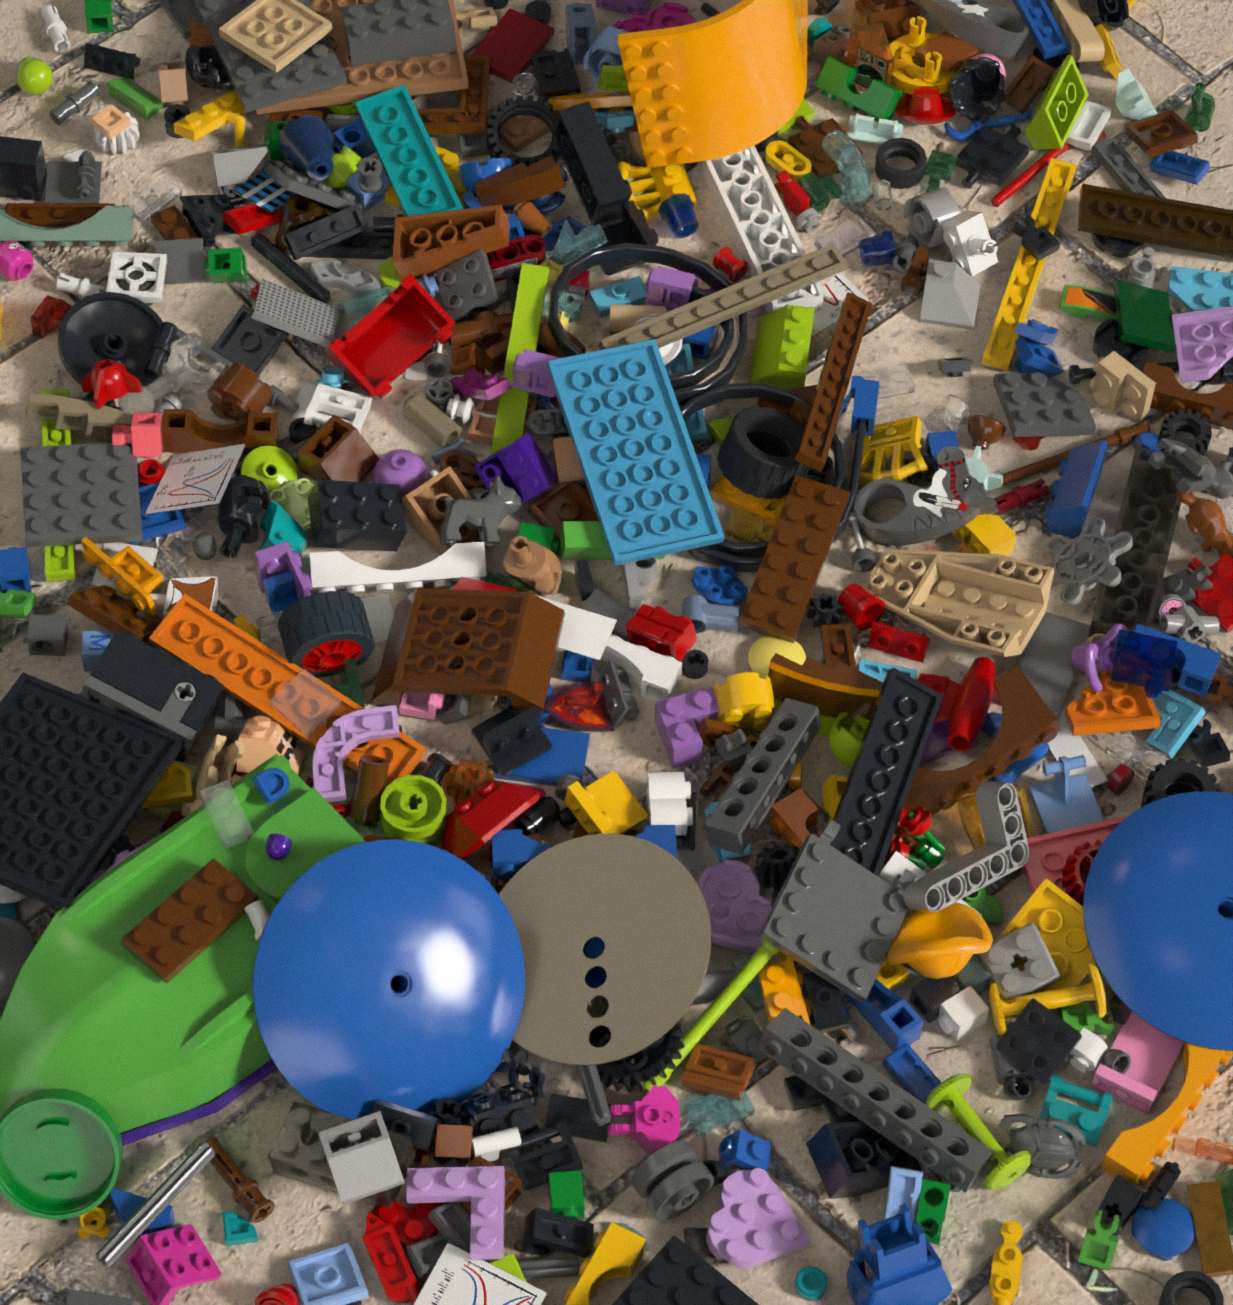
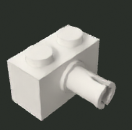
[942,210,998,276]

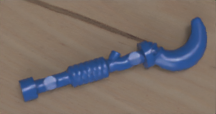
[944,110,1035,142]

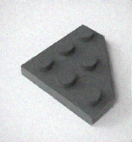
[262,159,362,210]

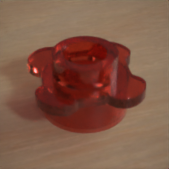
[1013,436,1046,451]

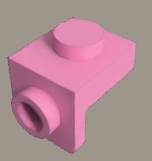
[399,692,445,720]

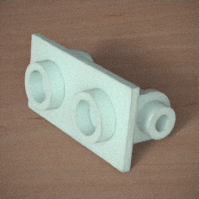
[847,113,903,145]

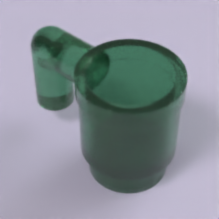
[1184,82,1215,132]
[796,173,843,213]

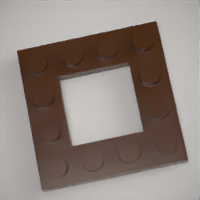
[417,56,490,135]

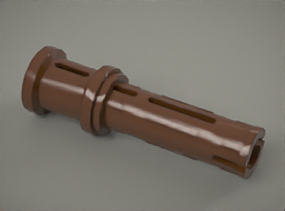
[205,1137,275,1223]

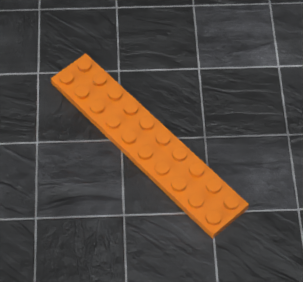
[149,593,426,789]

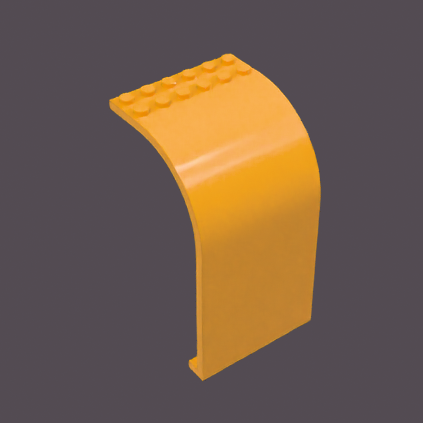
[617,0,808,168]

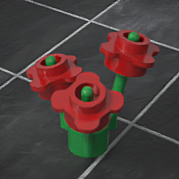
[885,802,946,870]

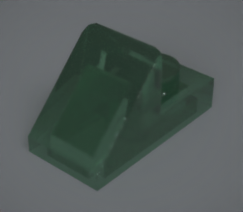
[331,658,365,708]

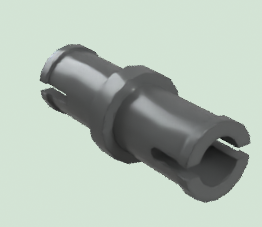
[49,81,100,125]
[893,235,918,271]

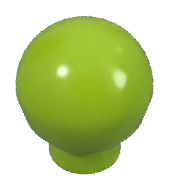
[16,56,53,95]
[324,145,362,190]

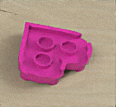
[613,2,696,33]

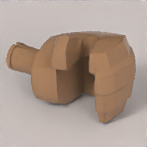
[503,536,563,597]

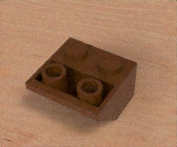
[298,415,379,482]

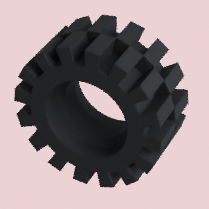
[1159,409,1212,456]

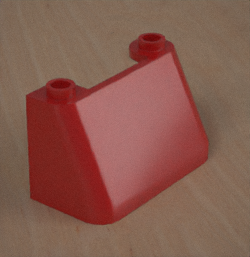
[325,274,455,399]

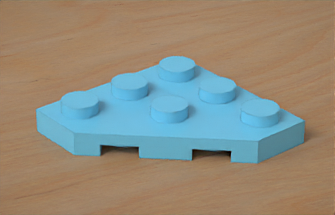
[1168,266,1233,312]

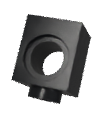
[909,976,960,1024]

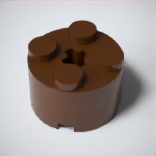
[207,363,273,423]

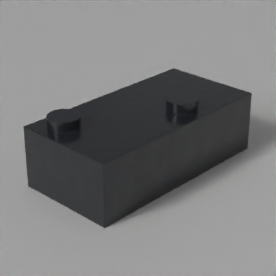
[552,101,632,227]
[0,136,47,201]

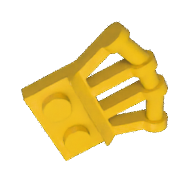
[617,161,697,223]
[849,416,928,486]

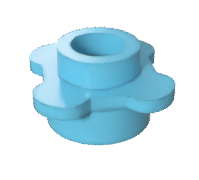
[316,368,350,389]

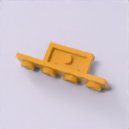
[81,536,164,616]
[757,950,817,1029]

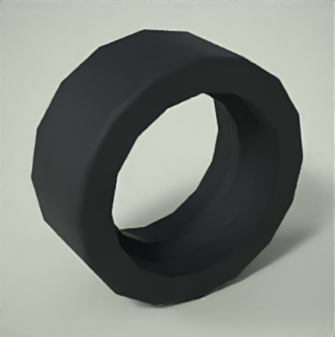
[875,138,927,189]
[1159,1270,1224,1305]

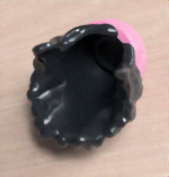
[948,53,1009,121]

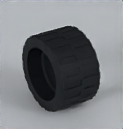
[717,407,806,499]

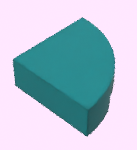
[222,1212,258,1246]

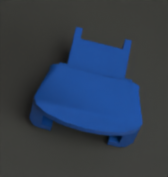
[847,1203,952,1305]

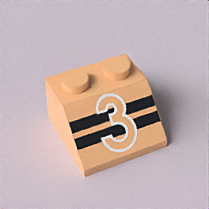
[236,716,306,775]

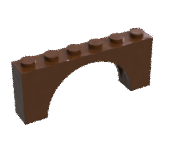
[903,666,1061,819]

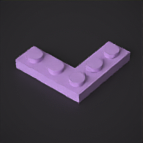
[406,1166,505,1260]

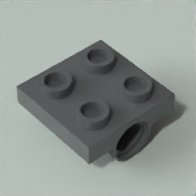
[435,249,500,322]

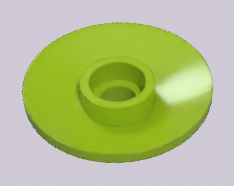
[241,446,298,496]

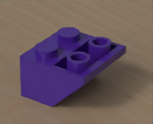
[473,432,558,504]

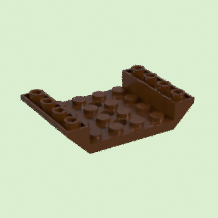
[372,588,565,711]

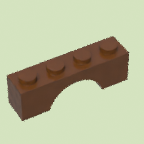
[1142,362,1233,430]
[161,409,279,455]

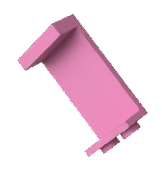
[1091,1012,1185,1115]

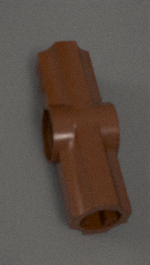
[448,311,514,349]

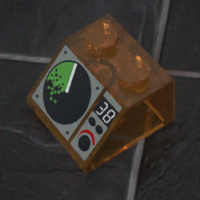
[844,23,894,89]

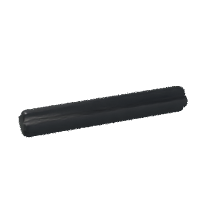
[251,233,331,303]

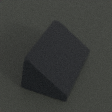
[544,1093,612,1143]

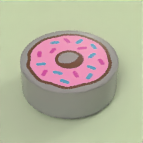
[1156,594,1186,617]

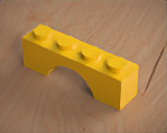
[563,1222,646,1305]

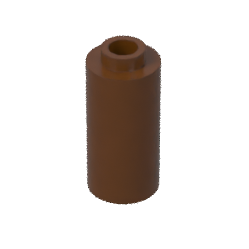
[349,755,390,826]

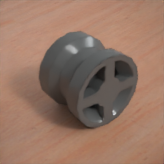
[425,377,453,413]

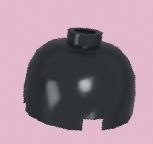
[1078,0,1129,32]

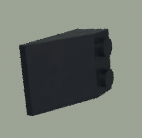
[806,1121,922,1199]

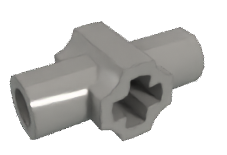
[1159,606,1219,644]

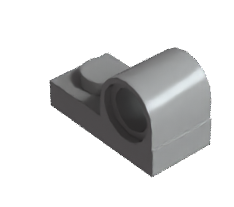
[621,557,657,613]

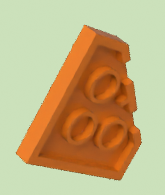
[1065,663,1161,736]

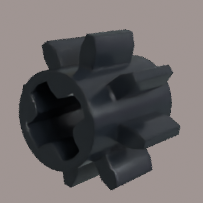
[807,593,844,628]
[428,1098,468,1134]

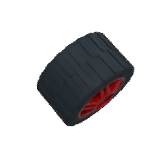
[278,591,375,678]

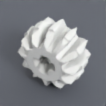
[93,112,140,155]

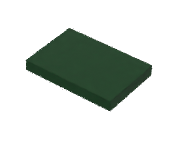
[1114,280,1175,353]

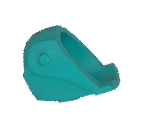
[260,499,308,556]

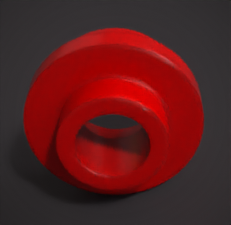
[137,459,165,486]

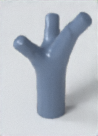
[431,438,477,463]

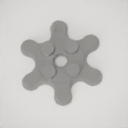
[1045,516,1133,606]

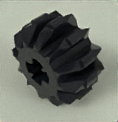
[755,844,799,891]

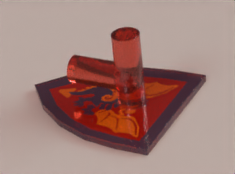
[543,681,615,732]

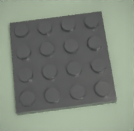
[20,443,143,547]

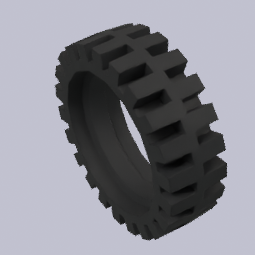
[486,95,561,166]

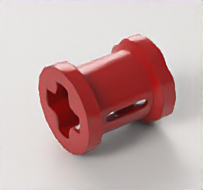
[712,247,749,282]

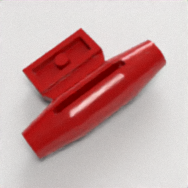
[918,657,996,752]

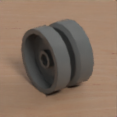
[631,1140,714,1221]

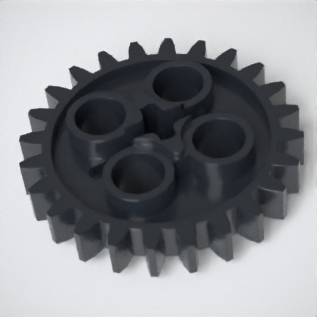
[589,1012,685,1093]

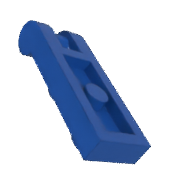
[1015,319,1058,345]

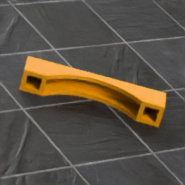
[1101,1043,1233,1184]

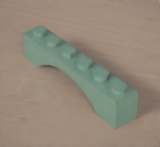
[0,206,134,246]

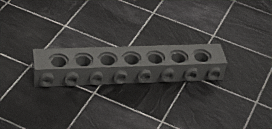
[757,1008,994,1193]

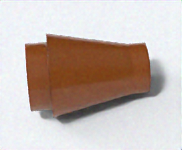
[511,202,552,238]

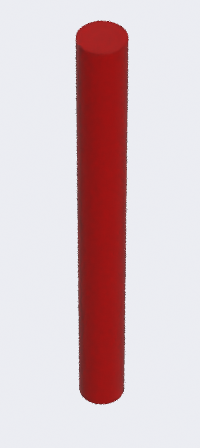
[991,143,1068,207]

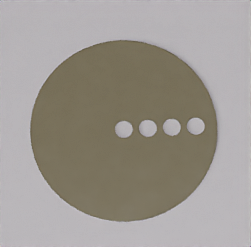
[499,834,711,1065]

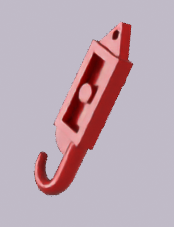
[362,1212,421,1305]

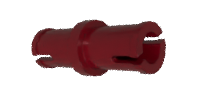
[992,478,1049,516]

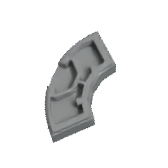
[308,260,381,299]

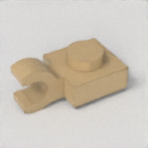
[456,7,497,34]

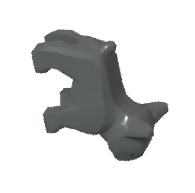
[1148,438,1233,499]
[439,476,521,549]

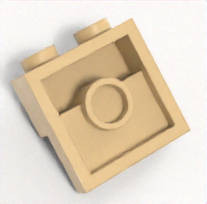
[1089,351,1156,423]

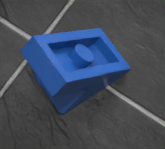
[1015,336,1064,377]

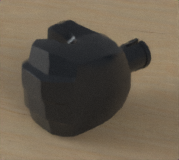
[218,475,270,559]

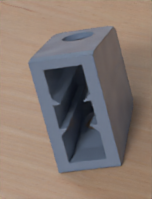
[565,3,596,65]

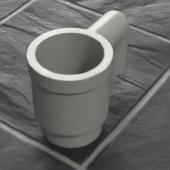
[1126,247,1155,289]

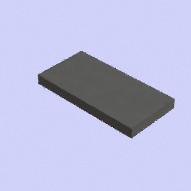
[1014,612,1091,721]

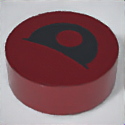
[1107,765,1135,795]

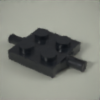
[955,125,1029,189]

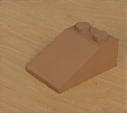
[402,466,479,556]

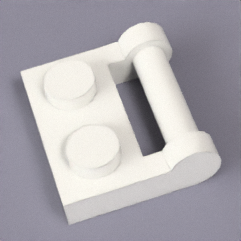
[304,383,372,434]

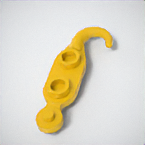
[989,1220,1023,1305]

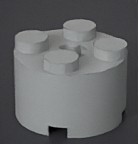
[904,187,964,249]

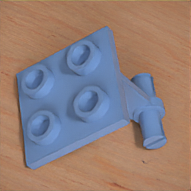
[1029,755,1104,834]

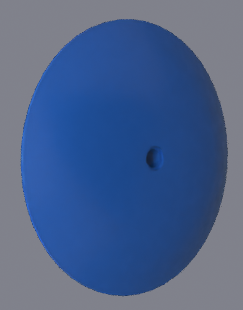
[1083,791,1233,1051]
[252,839,525,1121]

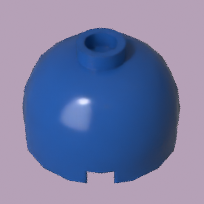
[460,158,513,197]

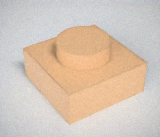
[91,104,131,140]

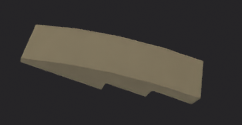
[25,393,133,440]

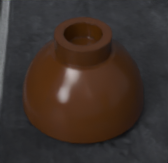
[967,415,1006,450]

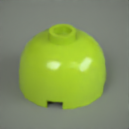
[828,712,869,769]

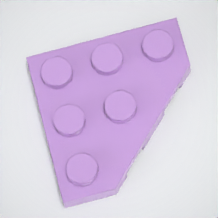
[1172,306,1233,383]

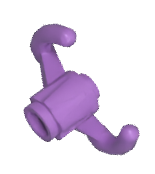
[1072,624,1130,693]

